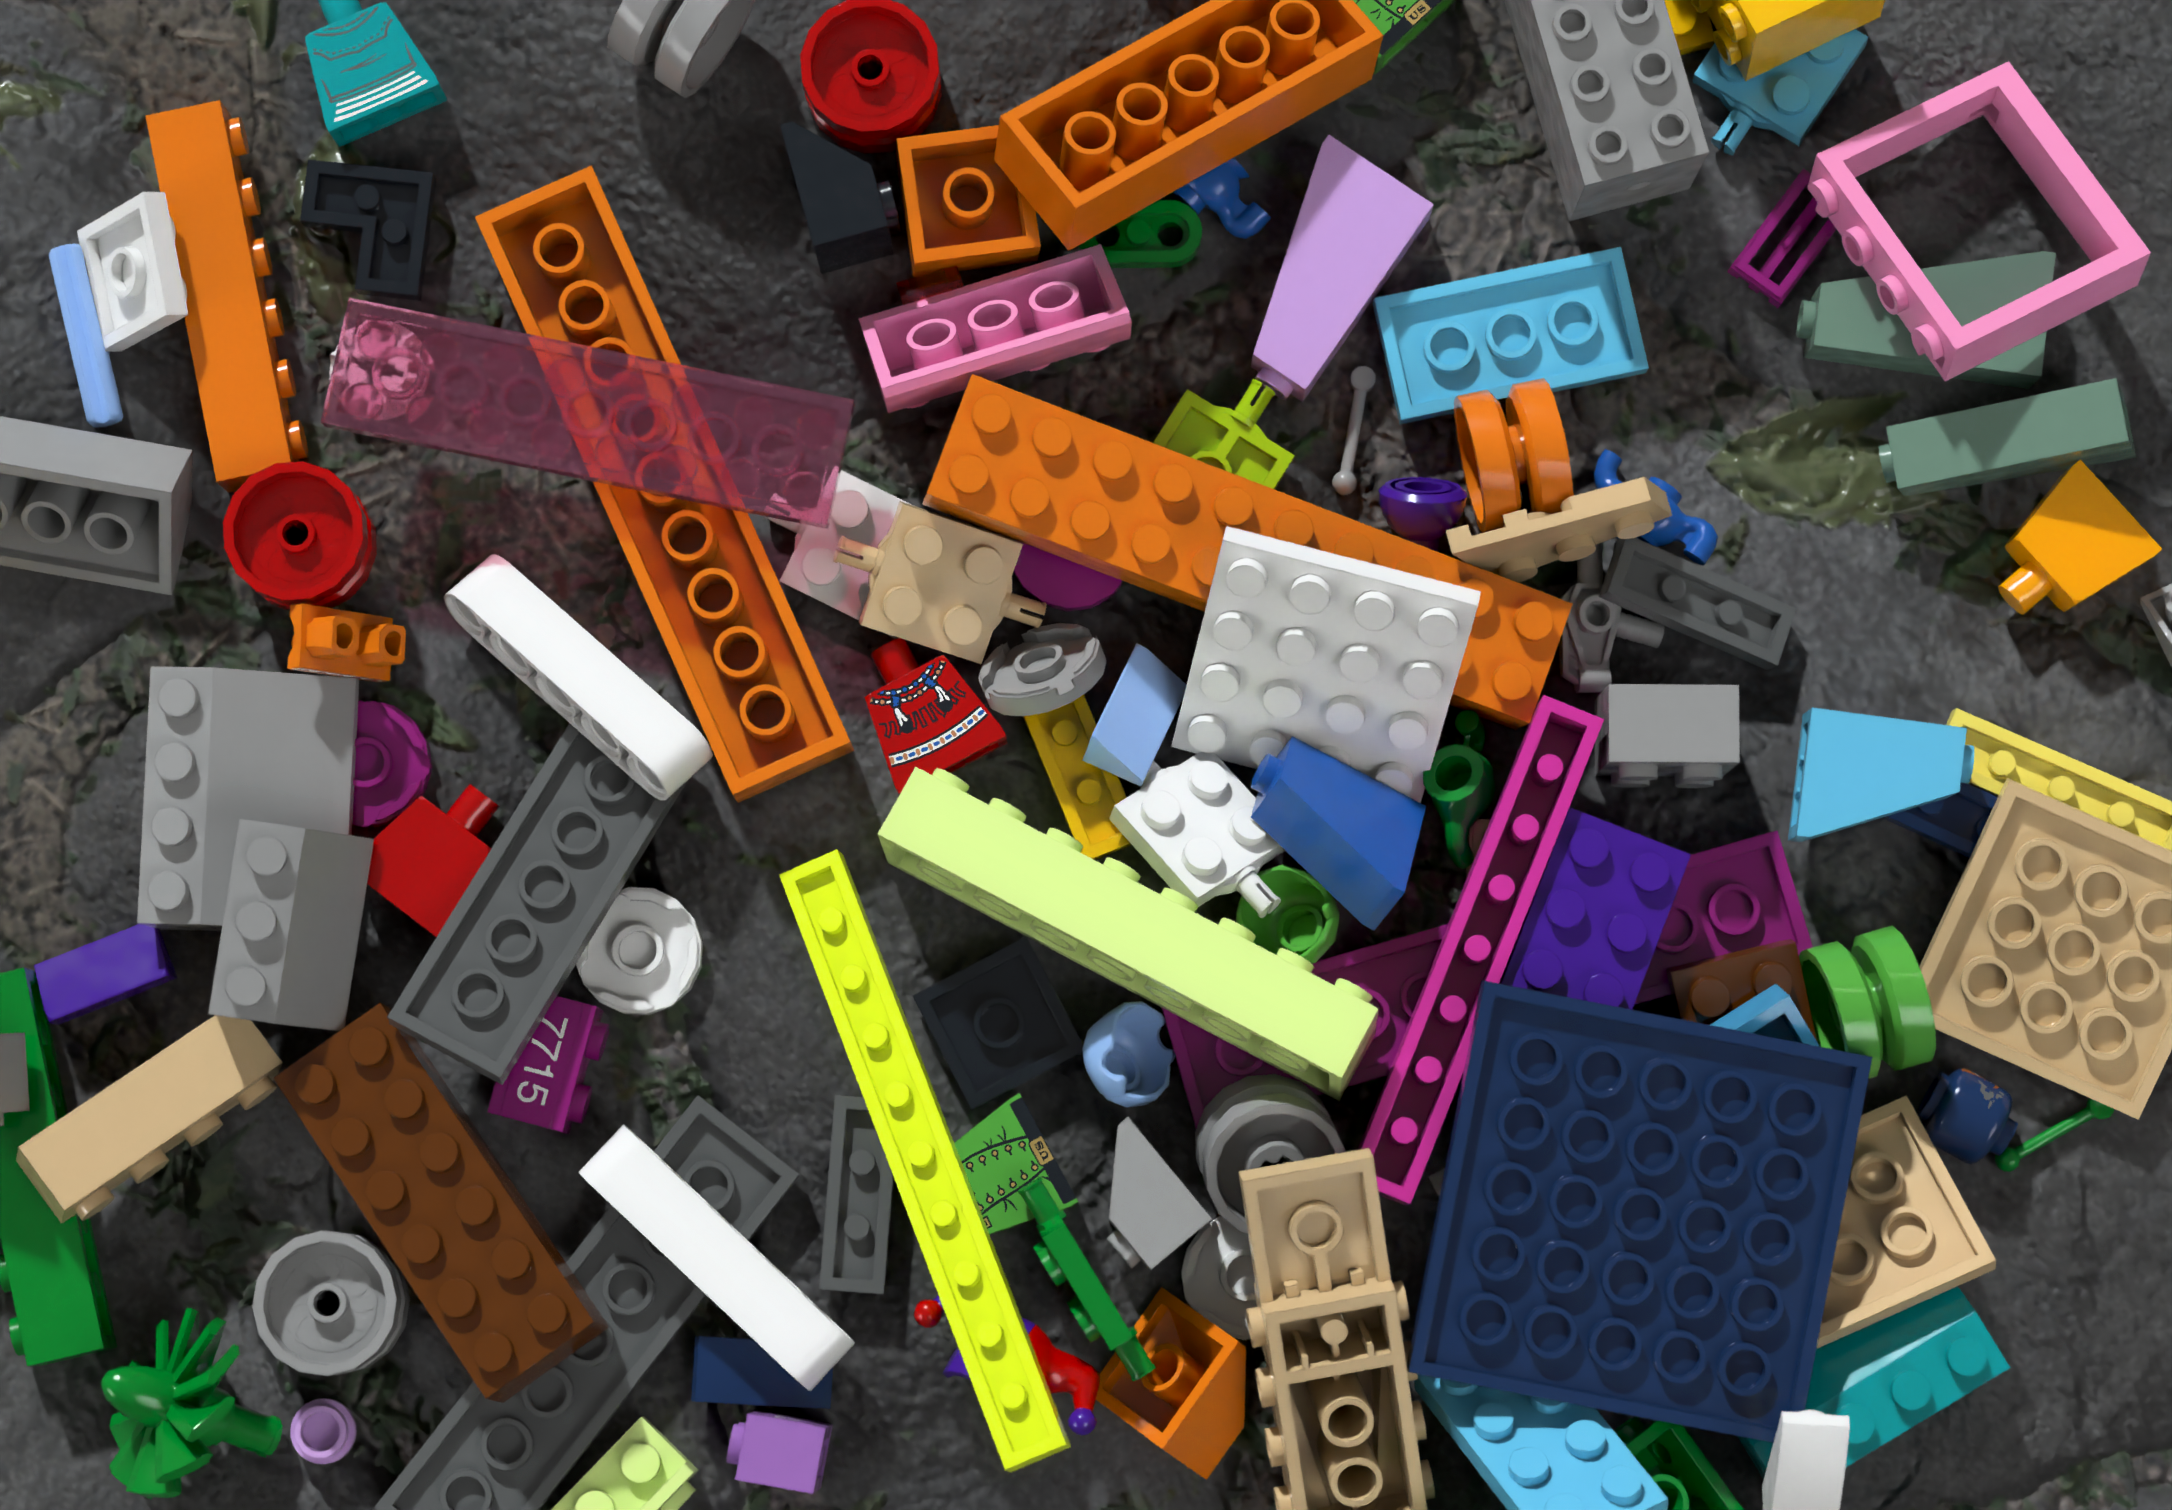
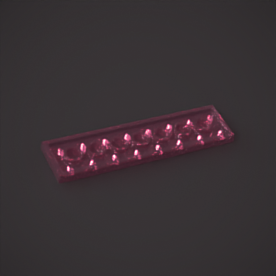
[321,298,855,529]

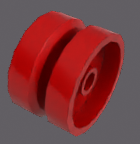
[800,0,942,154]
[223,461,377,611]

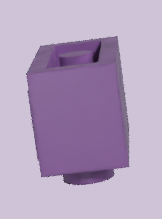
[727,1411,833,1494]

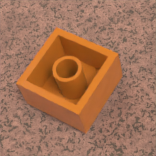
[896,125,1041,277]

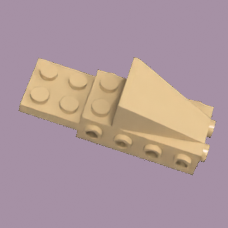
[1239,1148,1435,1510]

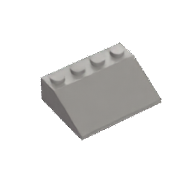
[137,666,359,931]

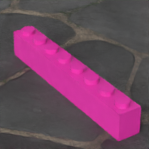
[1358,695,1604,1206]

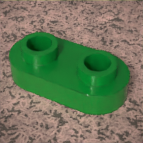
[1077,200,1202,268]

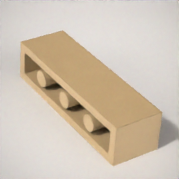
[16,1015,283,1224]

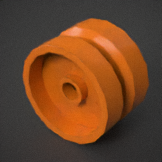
[1454,378,1574,533]

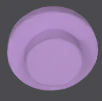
[290,1398,357,1464]

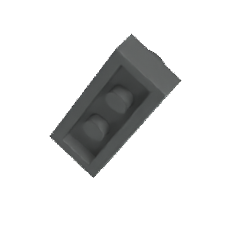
[1599,538,1797,671]
[819,1095,894,1294]

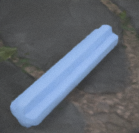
[49,244,123,428]

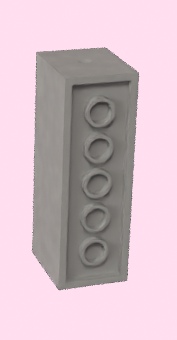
[1504,0,1709,221]

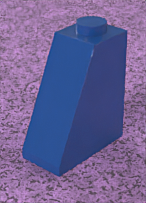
[1251,736,1426,930]

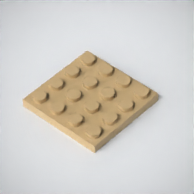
[1919,778,2172,1120]

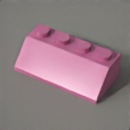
[859,244,1132,413]

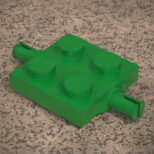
[1017,1177,1156,1381]

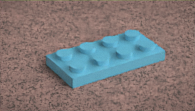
[1373,247,1649,424]
[1414,1374,1668,1510]

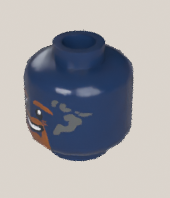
[1916,1068,2018,1164]

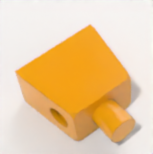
[1998,459,2162,615]

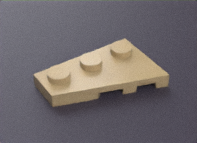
[1446,477,1672,583]

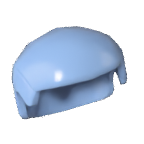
[1082,1001,1175,1108]

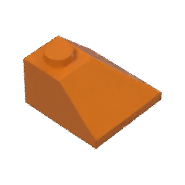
[1096,1287,1246,1480]

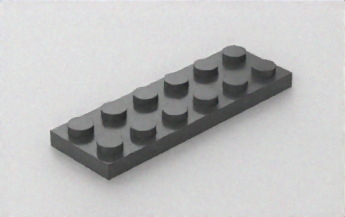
[387,723,686,1085]

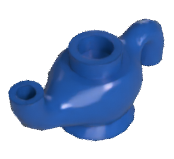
[1172,158,1271,239]
[1594,449,1718,566]

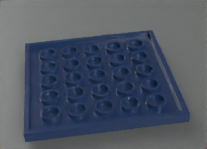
[1407,980,1872,1443]

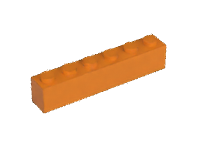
[145,100,308,493]

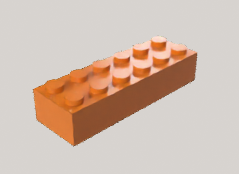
[994,0,1384,251]

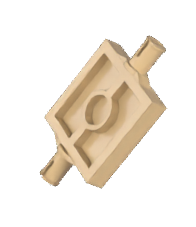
[833,501,1047,664]

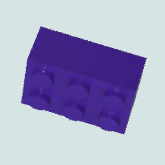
[1499,807,1691,1010]

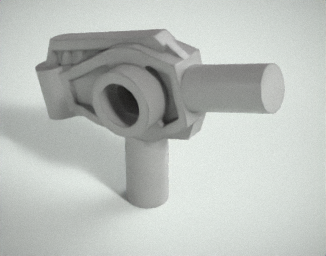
[1559,543,1665,693]

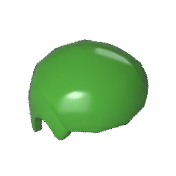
[1236,864,1340,964]

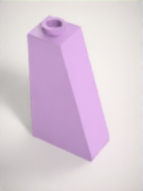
[1251,135,1434,402]

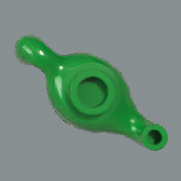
[1423,710,1495,868]

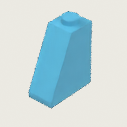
[1788,707,1974,842]

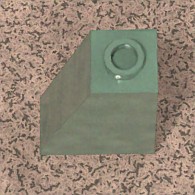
[1796,251,2056,389]
[1879,378,2137,496]

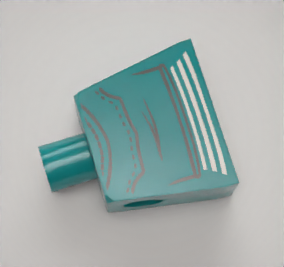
[305,0,448,147]

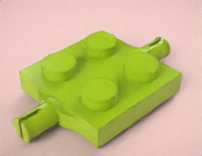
[1153,379,1295,489]

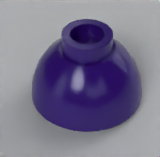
[1379,477,1467,551]

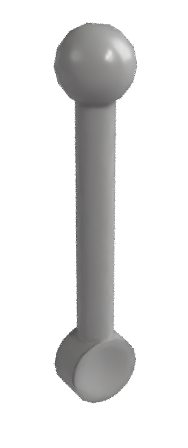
[1332,366,1376,495]

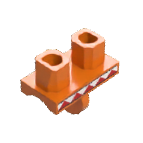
[287,604,406,682]

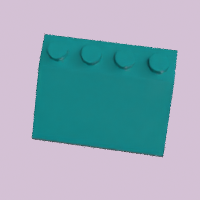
[1738,1286,2010,1480]

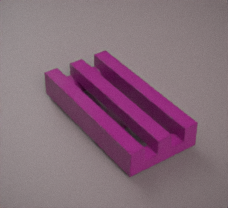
[1727,168,1836,308]

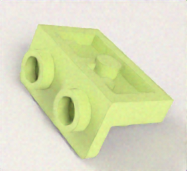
[551,1416,699,1510]

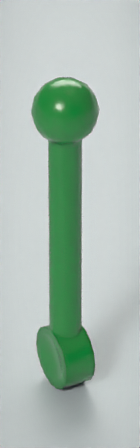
[1995,1098,2114,1172]

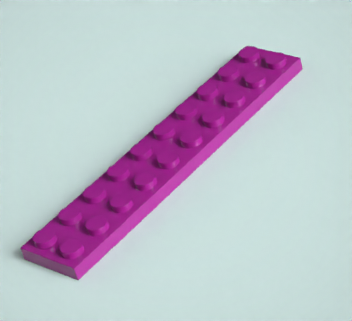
[1161,830,1813,1129]

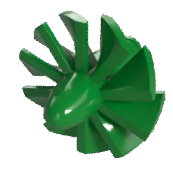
[101,1308,283,1499]

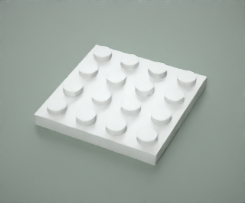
[1171,526,1481,803]

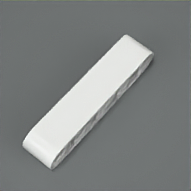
[444,554,713,800]
[579,1124,855,1391]

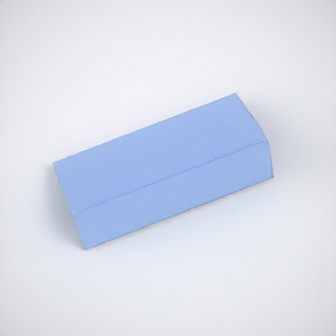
[1082,643,1186,787]

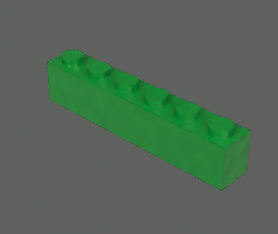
[0,968,117,1366]

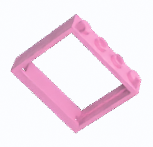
[1807,61,2151,381]

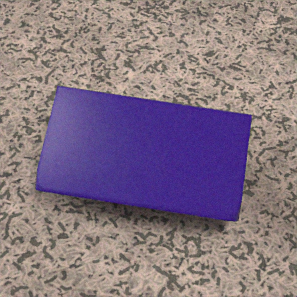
[34,924,178,1025]

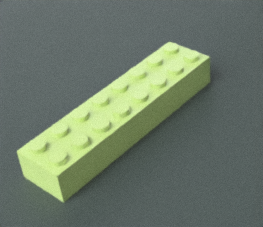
[878,767,1379,1101]

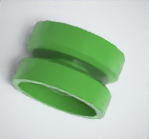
[1799,926,1936,1079]

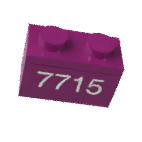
[487,996,609,1134]

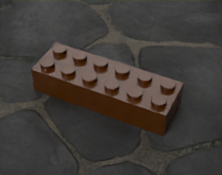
[273,1003,609,1403]

